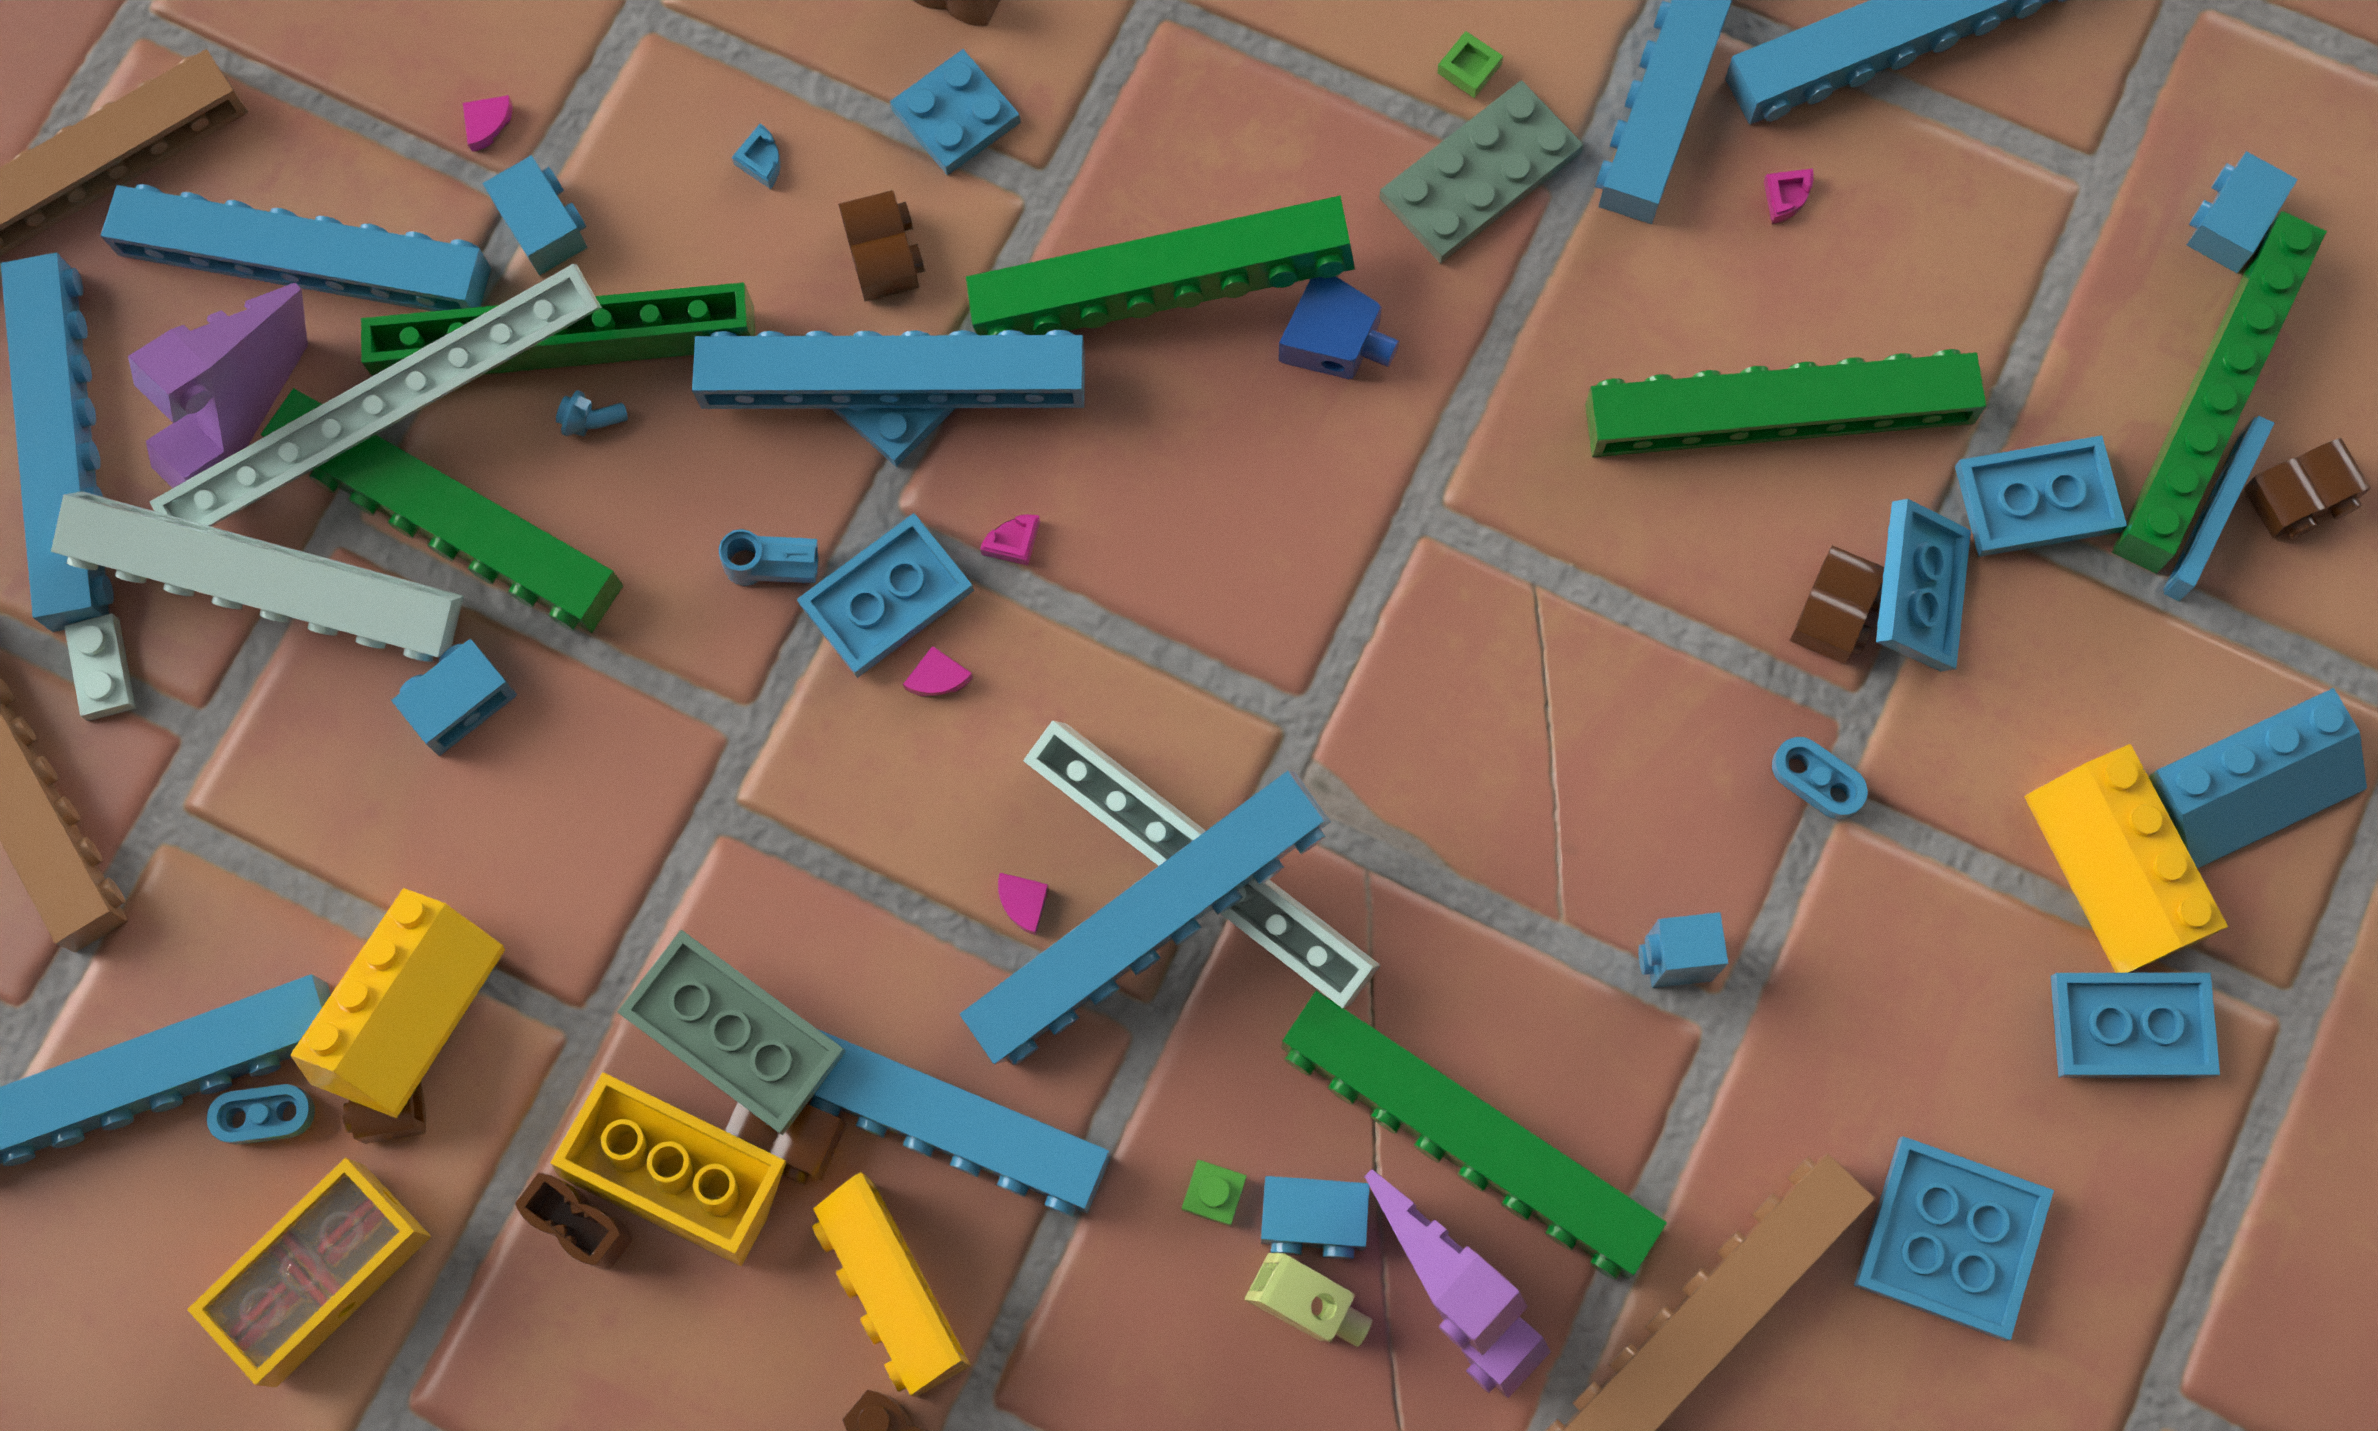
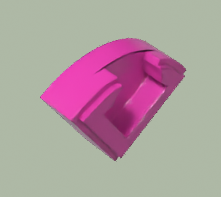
[463,95,513,152]
[1764,168,1814,224]
[980,514,1040,566]
[903,646,973,697]
[998,873,1049,935]

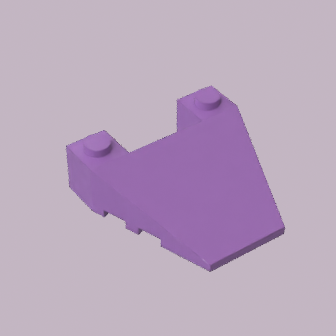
[128,283,308,488]
[1365,1169,1550,1398]

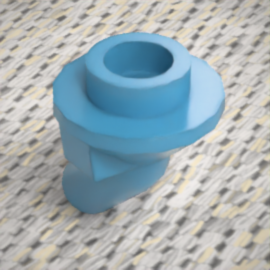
[556,390,628,437]

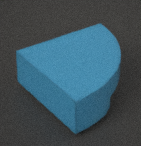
[731,123,780,189]

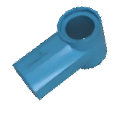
[718,529,818,586]

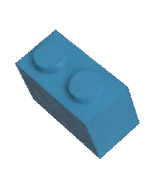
[2187,151,2298,273]
[482,155,588,276]
[391,639,517,757]
[1638,912,1728,988]
[1261,1176,1369,1259]

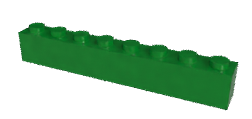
[966,195,1355,335]
[2111,211,2327,574]
[361,282,756,376]
[1585,349,1986,458]
[260,388,624,634]
[1281,990,1667,1281]

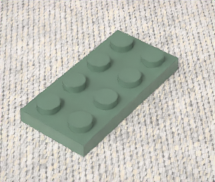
[1379,80,1584,264]
[617,930,846,1135]

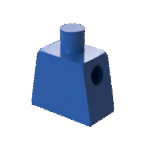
[1279,277,1399,379]

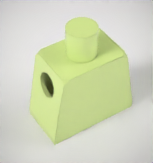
[1244,1253,1372,1347]

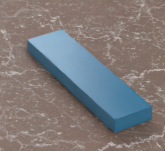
[2163,416,2274,601]

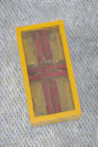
[187,1157,432,1388]

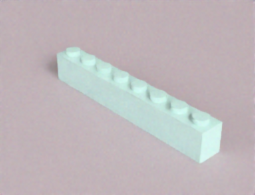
[51,491,464,662]
[1023,720,1381,1008]

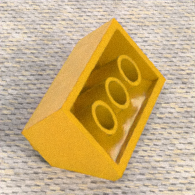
[2024,743,2228,973]
[290,888,505,1118]
[550,1072,786,1267]
[812,1172,971,1397]

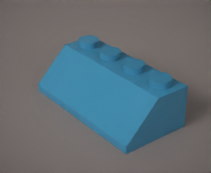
[2149,688,2367,869]

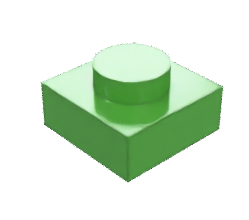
[1437,31,1503,98]
[1182,1160,1247,1227]

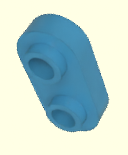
[1772,737,1868,819]
[207,1084,315,1145]

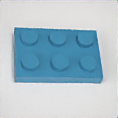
[1955,435,2127,557]
[1876,498,1971,672]
[797,513,974,678]
[2051,973,2220,1078]

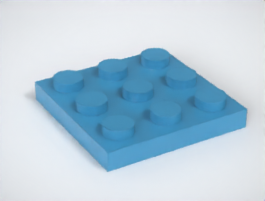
[1854,1136,2054,1341]

